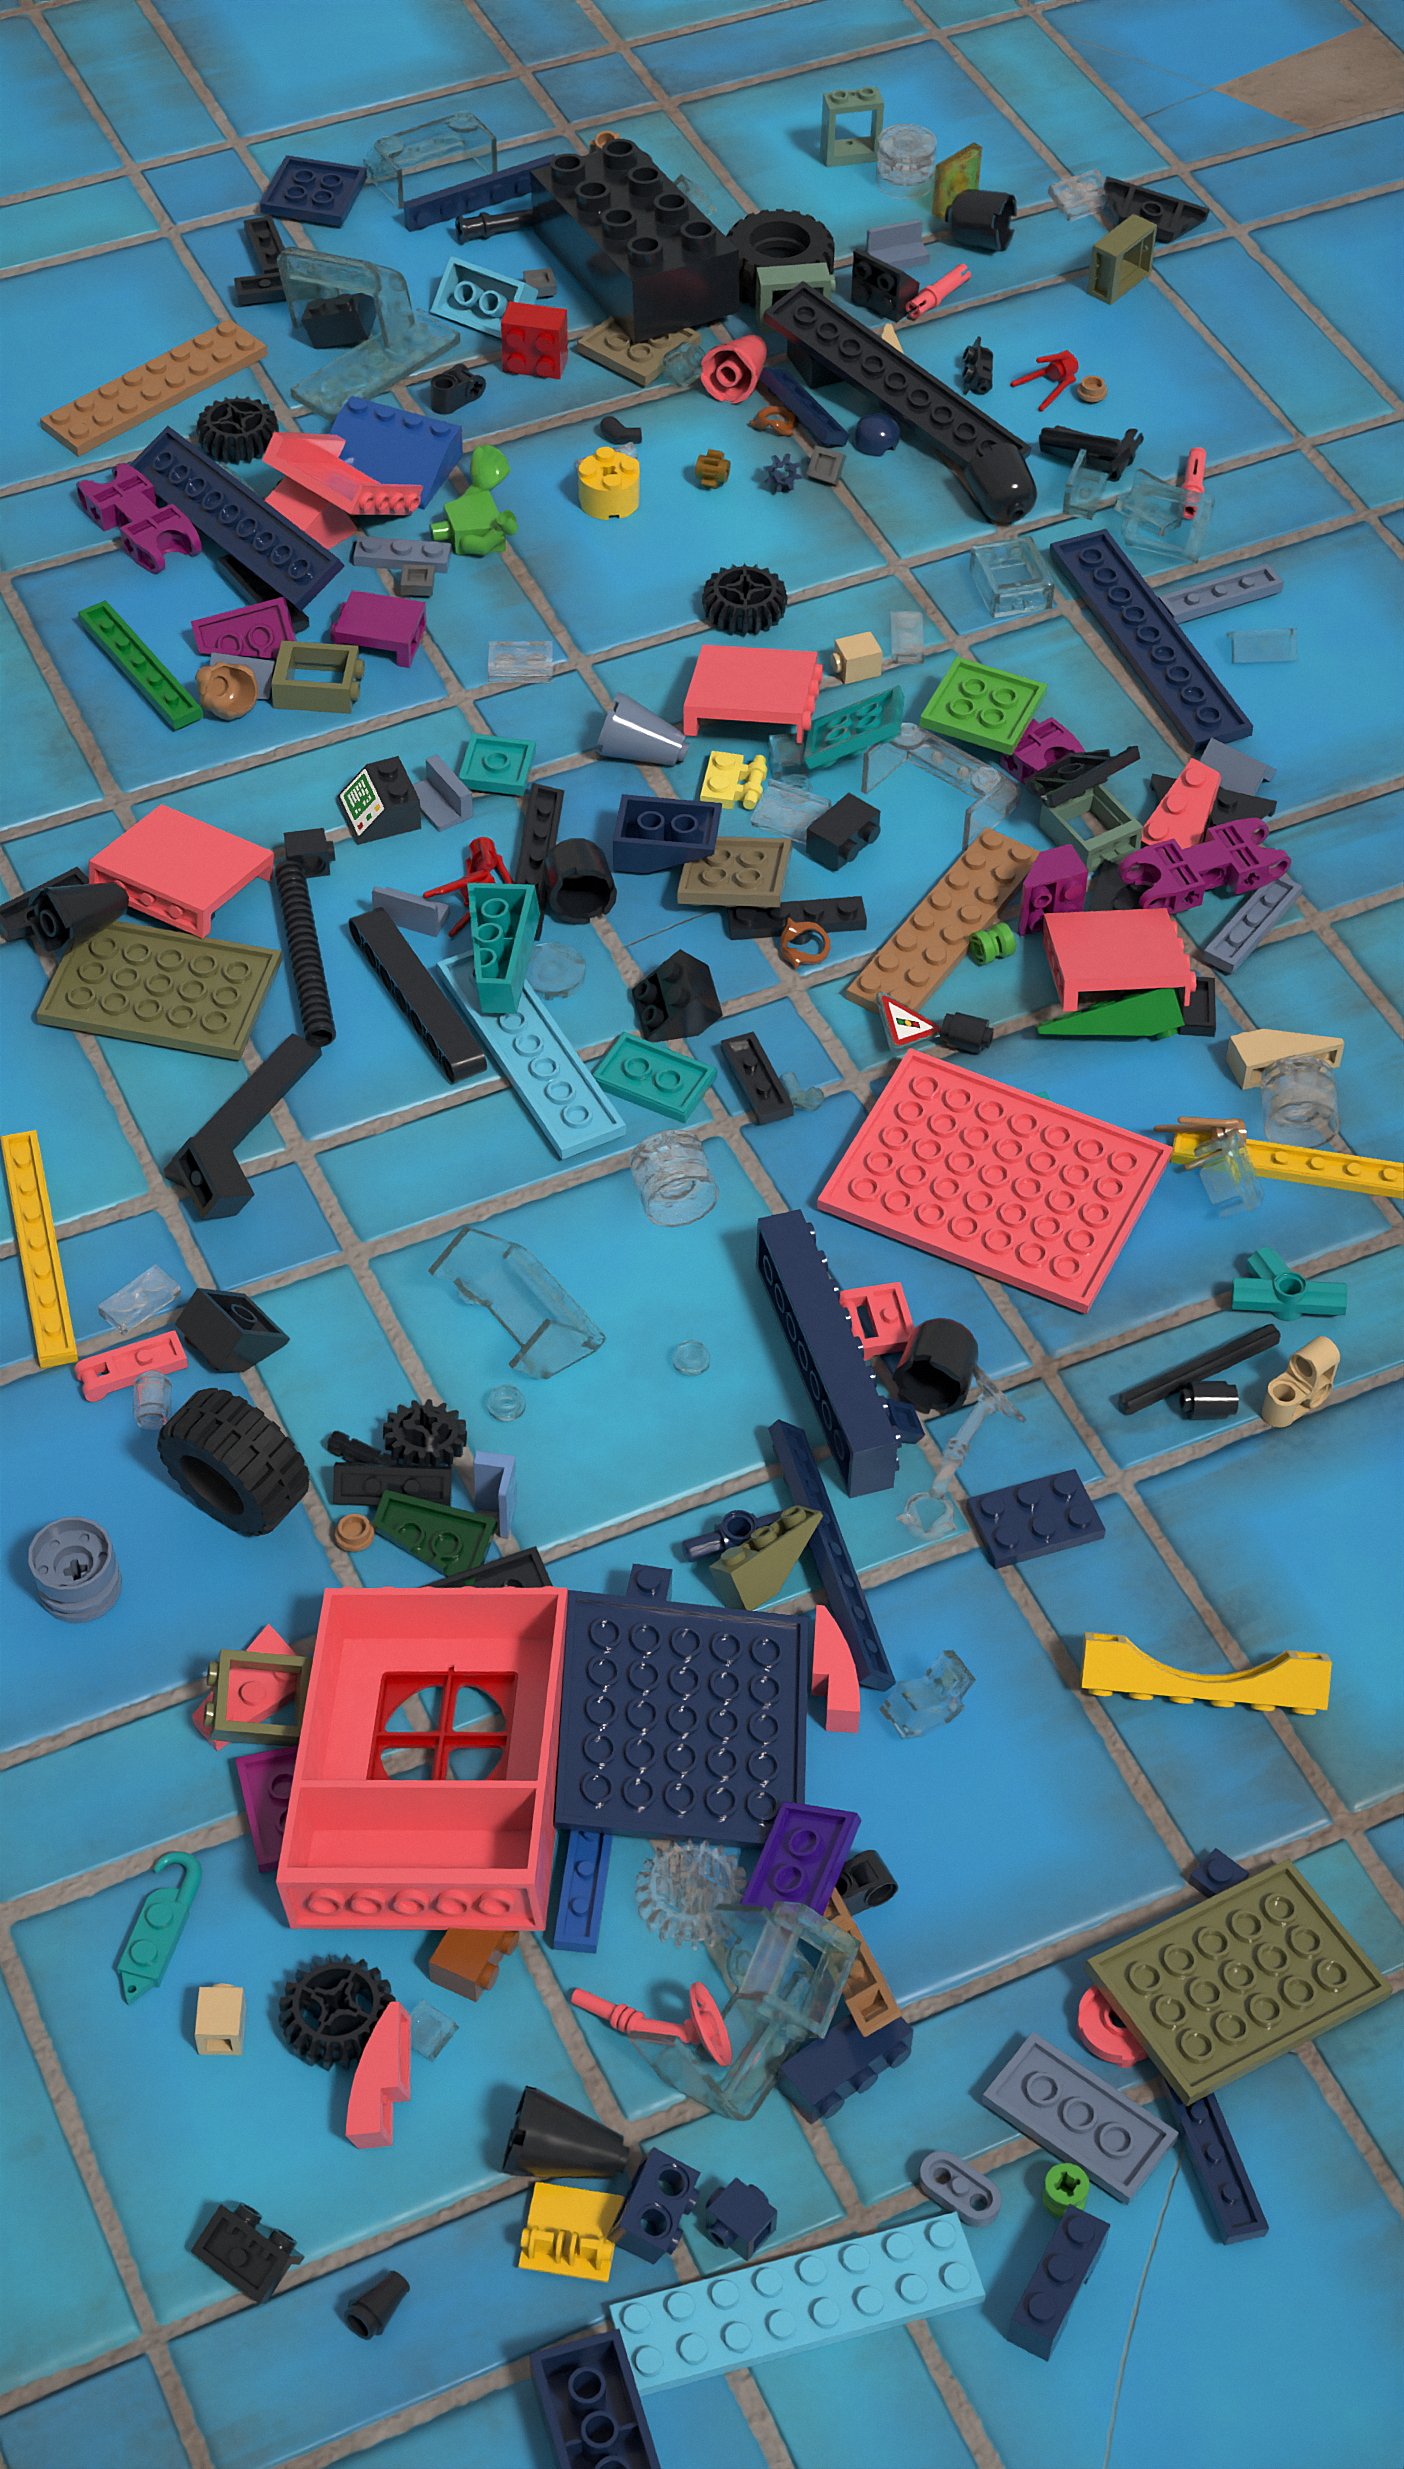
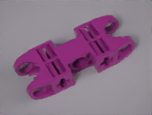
[76,462,202,574]
[975,717,1085,786]
[1118,818,1291,914]

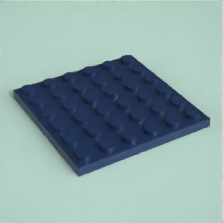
[553,1590,809,1850]

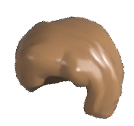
[195,661,258,721]

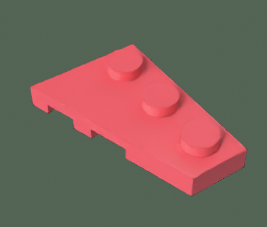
[1141,758,1221,852]
[192,1623,297,1751]

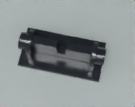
[961,336,993,395]

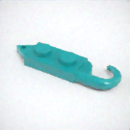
[117,1851,202,2005]

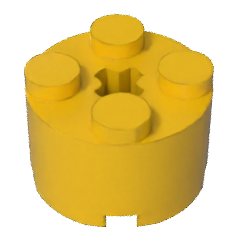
[578,447,640,520]

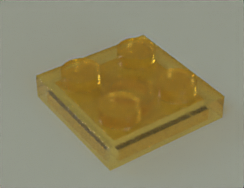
[932,142,982,219]

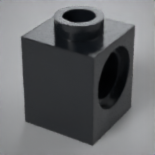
[283,828,335,878]

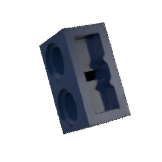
[606,2147,701,2265]

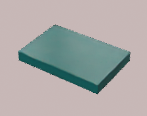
[592,1031,718,1124]

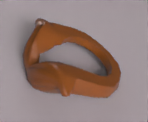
[749,406,796,436]
[780,918,831,969]

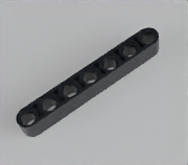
[348,907,487,1084]

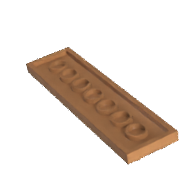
[40,319,268,457]
[846,827,1041,1019]

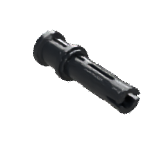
[455,209,533,243]

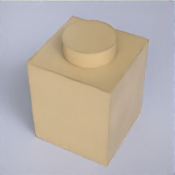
[830,631,883,684]
[195,1983,247,2055]

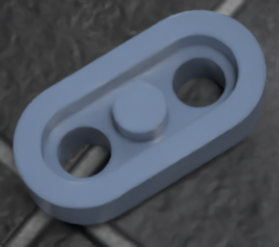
[919,2151,1002,2227]

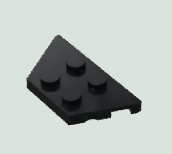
[1103,176,1210,242]
[1025,746,1141,808]
[1150,774,1277,842]

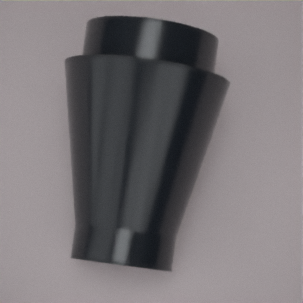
[344,2271,410,2340]

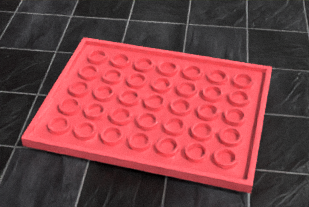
[817,1048,1173,1314]

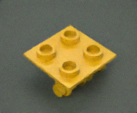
[518,2182,624,2283]

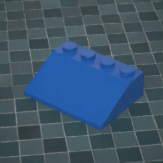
[329,396,463,510]

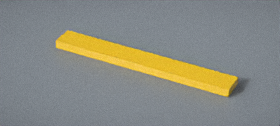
[0,1130,79,1369]
[1171,1132,1404,1199]

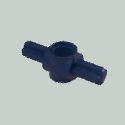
[682,1509,786,1562]

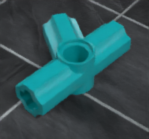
[1231,1246,1347,1321]

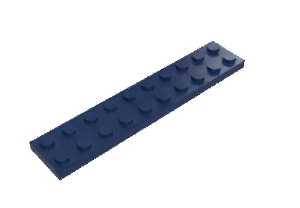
[130,426,345,612]
[1049,529,1254,752]

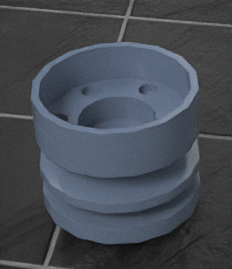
[28,1517,122,1623]

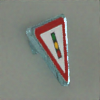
[876,991,942,1053]

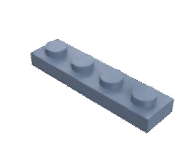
[1158,563,1284,624]
[1202,876,1303,975]

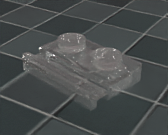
[1047,168,1110,222]
[488,641,553,683]
[750,778,832,845]

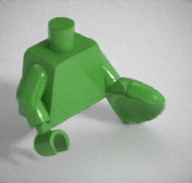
[429,445,518,555]

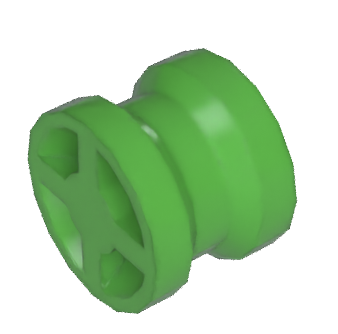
[1042,2163,1090,2219]

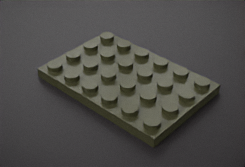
[36,921,282,1060]
[1084,1858,1393,2106]

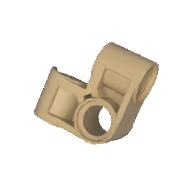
[1261,1336,1340,1427]

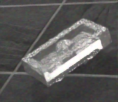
[890,611,924,664]
[98,1264,181,1336]

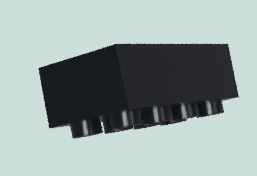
[530,139,740,343]

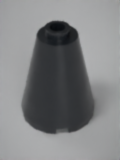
[28,882,129,957]
[502,2086,630,2180]

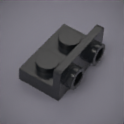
[191,2202,305,2304]

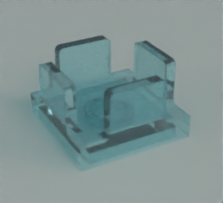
[1193,1128,1265,1218]

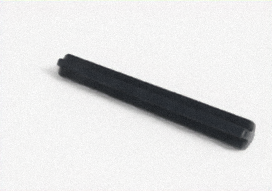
[1118,1324,1281,1415]

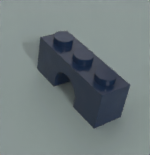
[1006,2204,1111,2362]

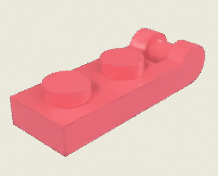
[74,1330,188,1402]

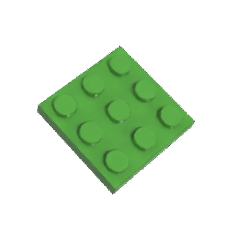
[919,656,1048,755]

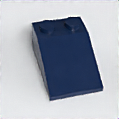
[613,794,722,873]

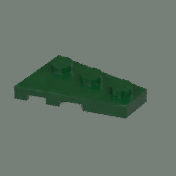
[372,1490,498,1586]

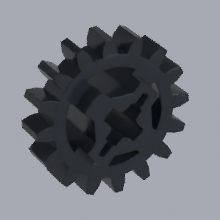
[383,1399,467,1466]

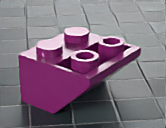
[1017,844,1088,936]

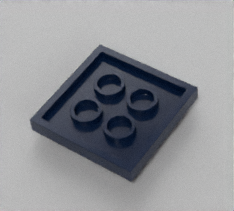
[260,155,367,226]

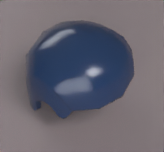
[852,413,901,457]

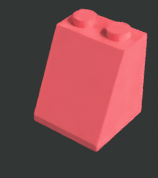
[264,475,358,550]

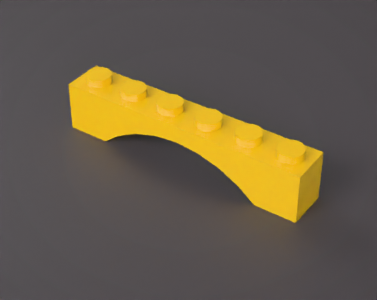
[1080,1632,1332,1715]

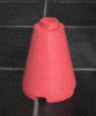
[701,334,767,403]

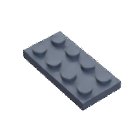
[982,2032,1179,2206]

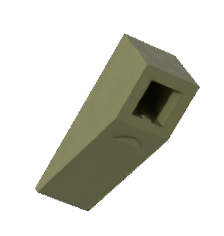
[709,1505,823,1611]

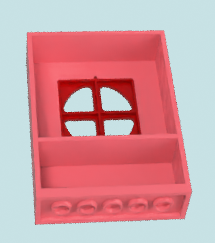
[276,1586,568,1931]

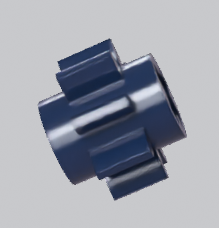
[763,454,802,492]

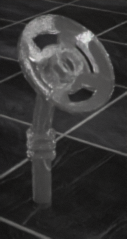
[929,1363,1027,1500]

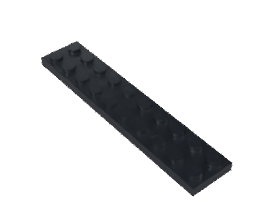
[763,281,1032,470]

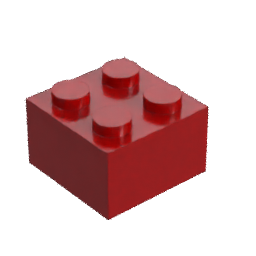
[501,301,568,379]

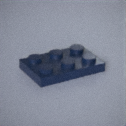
[966,1469,1106,1569]

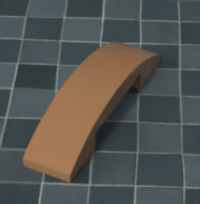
[809,1887,902,2038]

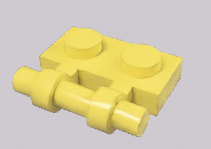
[700,751,768,810]

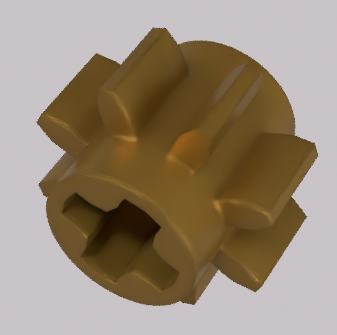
[695,449,731,489]

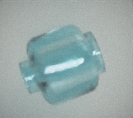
[663,342,706,387]

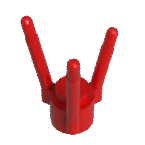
[1010,350,1079,412]
[464,837,514,907]
[423,868,495,937]

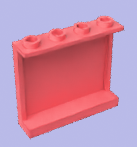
[262,432,423,515]
[683,644,823,743]
[89,804,274,939]
[1042,908,1196,1012]

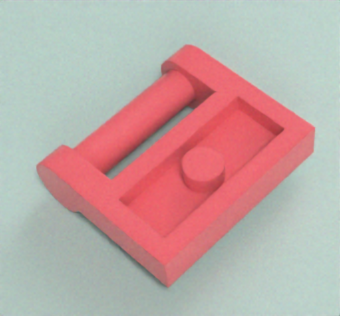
[839,1282,915,1361]

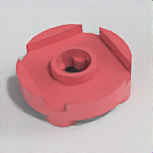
[1076,1984,1149,2068]

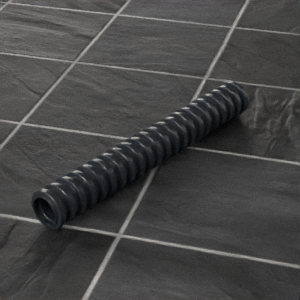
[274,860,336,1047]

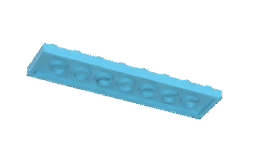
[436,949,626,1160]
[609,2212,986,2397]

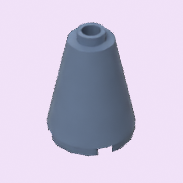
[595,692,690,766]

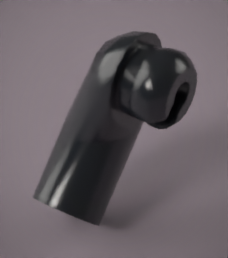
[600,416,642,444]

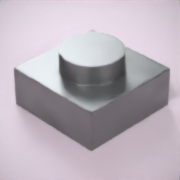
[523,268,557,298]
[806,446,846,485]
[400,564,435,596]

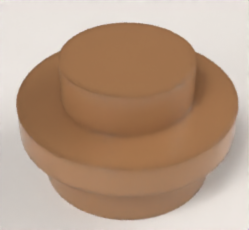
[1077,375,1107,403]
[335,1514,375,1552]

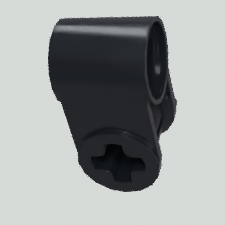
[430,363,486,415]

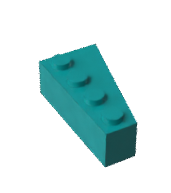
[467,883,540,1014]

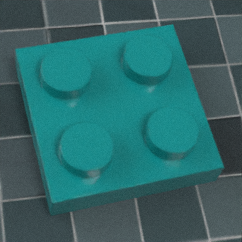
[458,733,536,796]

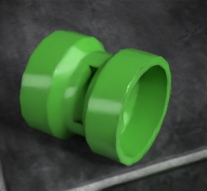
[969,922,1016,965]

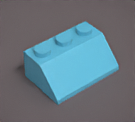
[430,256,539,338]

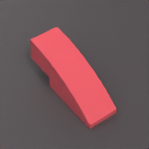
[811,1605,860,1733]
[345,2001,411,2149]

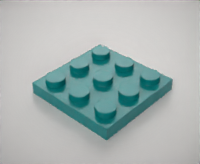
[804,685,905,770]

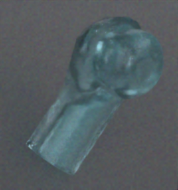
[779,1072,825,1112]

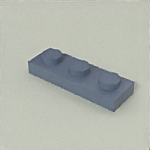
[353,536,452,573]

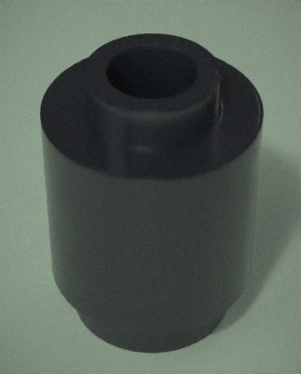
[940,1012,994,1054]
[1179,1381,1238,1419]

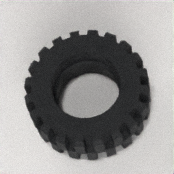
[726,209,835,308]
[157,1388,310,1536]

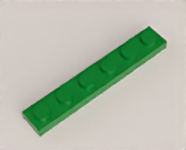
[78,600,203,730]

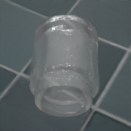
[133,1371,172,1430]

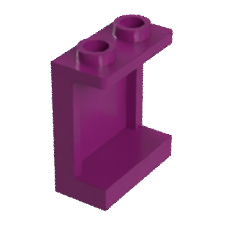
[330,590,427,668]

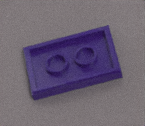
[737,1801,862,1930]

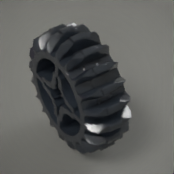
[196,396,279,465]
[702,563,788,636]
[278,1953,396,2072]

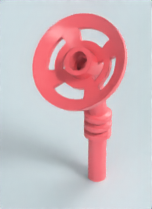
[571,1981,732,2067]

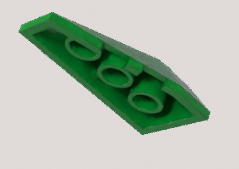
[1034,987,1185,1039]

